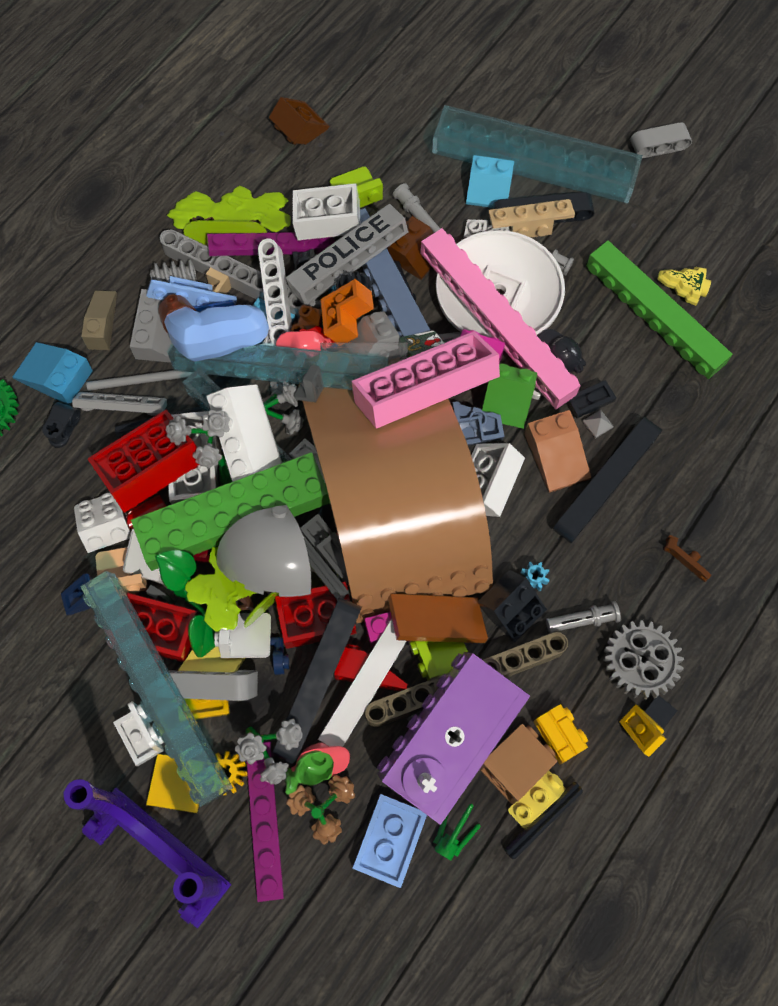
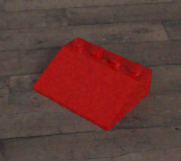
[87,409,200,513]

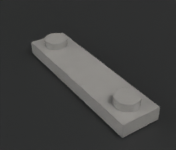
[72,392,167,416]

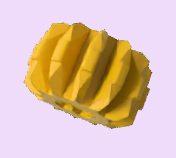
[204,751,248,795]

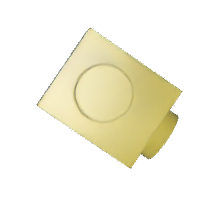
[508,771,566,828]

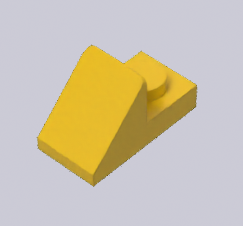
[620,705,666,757]

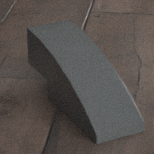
[300,514,348,583]

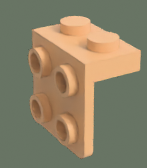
[93,547,148,599]

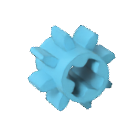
[521,562,549,591]

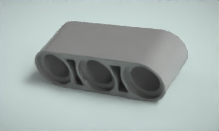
[630,123,692,159]

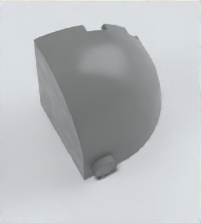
[217,505,311,597]

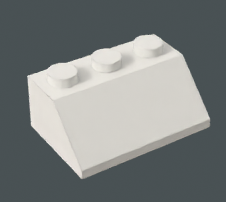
[471,443,525,517]

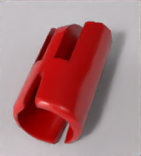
[126,495,167,529]

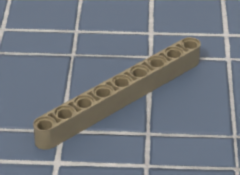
[365,632,568,727]

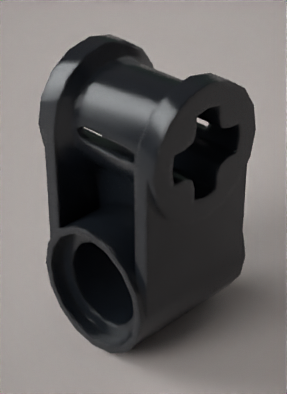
[42,402,81,448]

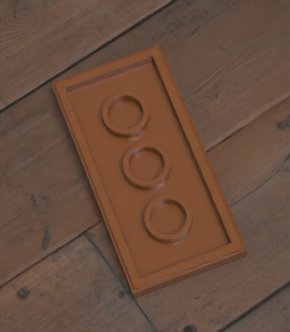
[388,594,488,643]

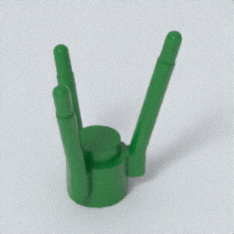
[433,803,481,861]

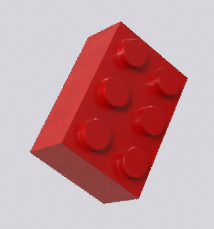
[275,582,356,649]
[111,593,199,662]

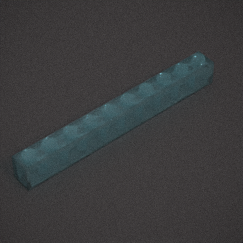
[168,344,389,390]
[81,571,233,807]

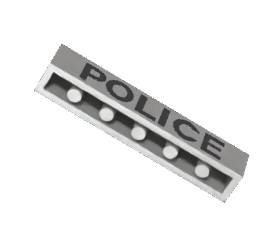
[286,204,408,305]

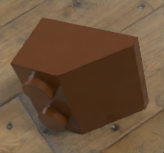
[269,97,330,145]
[387,216,434,280]

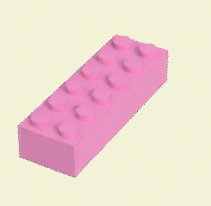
[352,331,500,429]

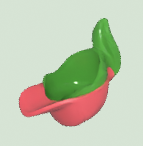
[285,743,350,794]

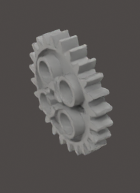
[603,620,684,699]

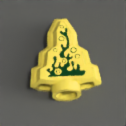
[657,267,711,306]

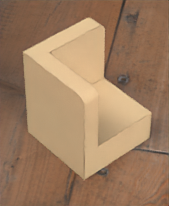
[206,267,231,295]

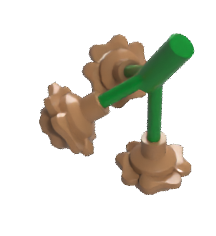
[286,775,355,844]

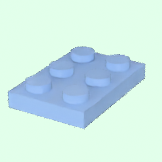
[353,794,427,888]

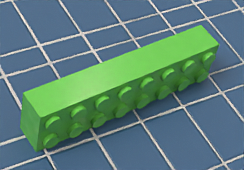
[131,452,330,571]

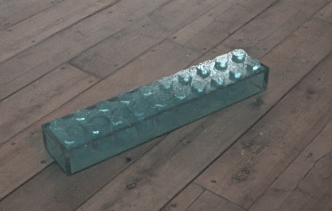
[432,105,643,203]

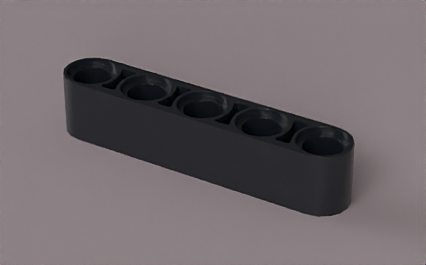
[492,192,595,227]

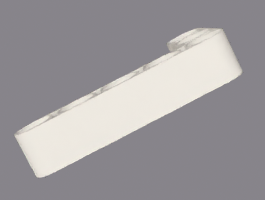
[234,239,292,355]

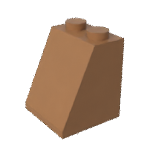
[479,724,557,805]

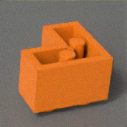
[321,279,374,346]

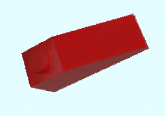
[334,644,407,692]

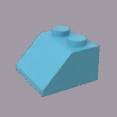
[466,155,514,208]

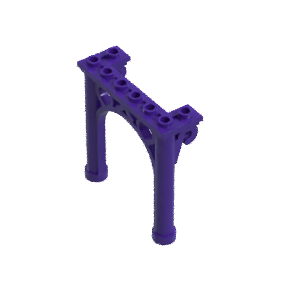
[64,779,232,929]

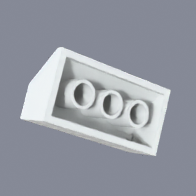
[206,384,282,482]

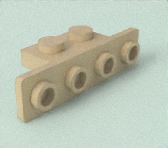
[489,199,575,238]

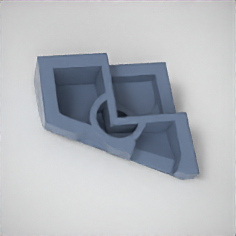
[452,402,504,445]

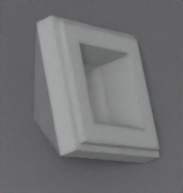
[582,410,614,439]

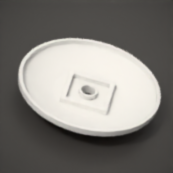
[436,230,565,338]

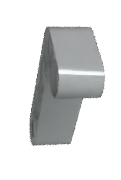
[157,670,258,701]

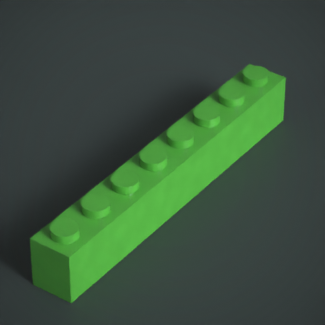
[586,241,733,379]

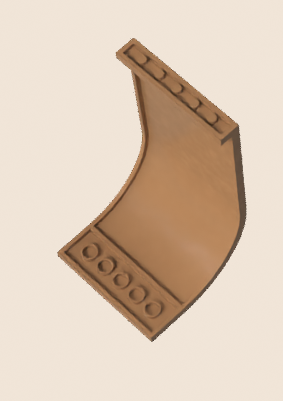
[291,349,493,623]

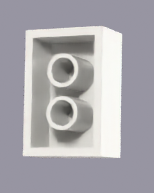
[293,183,360,240]

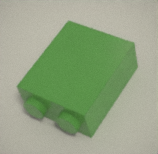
[482,364,537,429]

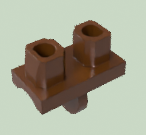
[290,305,323,332]

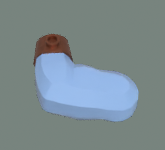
[158,294,269,362]

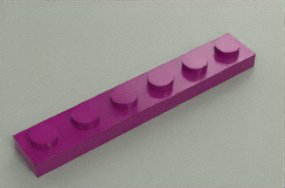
[207,232,335,256]
[247,742,284,902]

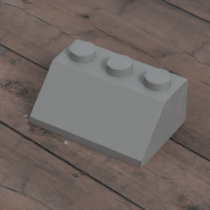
[130,289,180,363]

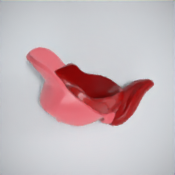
[276,326,336,360]

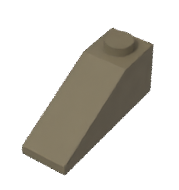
[81,291,117,350]

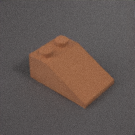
[524,410,591,493]

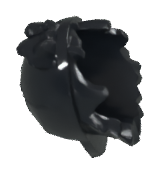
[538,329,586,373]

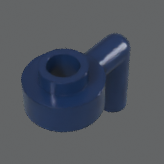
[270,637,289,675]

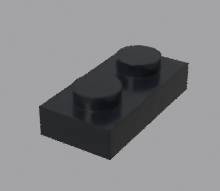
[567,380,616,419]

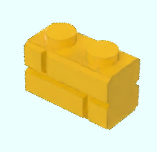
[534,704,588,765]

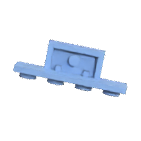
[146,276,237,307]

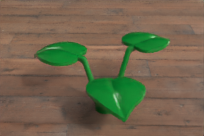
[155,550,219,658]

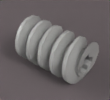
[150,259,197,283]

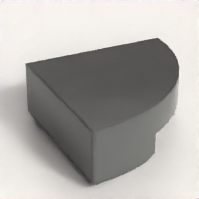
[146,585,175,605]

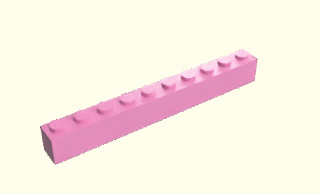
[421,228,580,409]

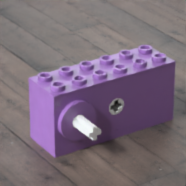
[377,652,530,825]

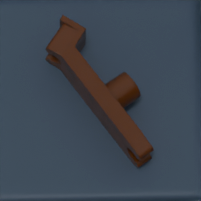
[664,535,712,582]

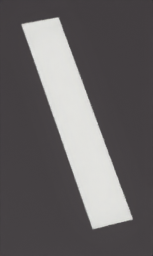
[318,619,406,747]

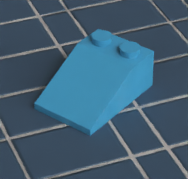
[13,342,93,406]

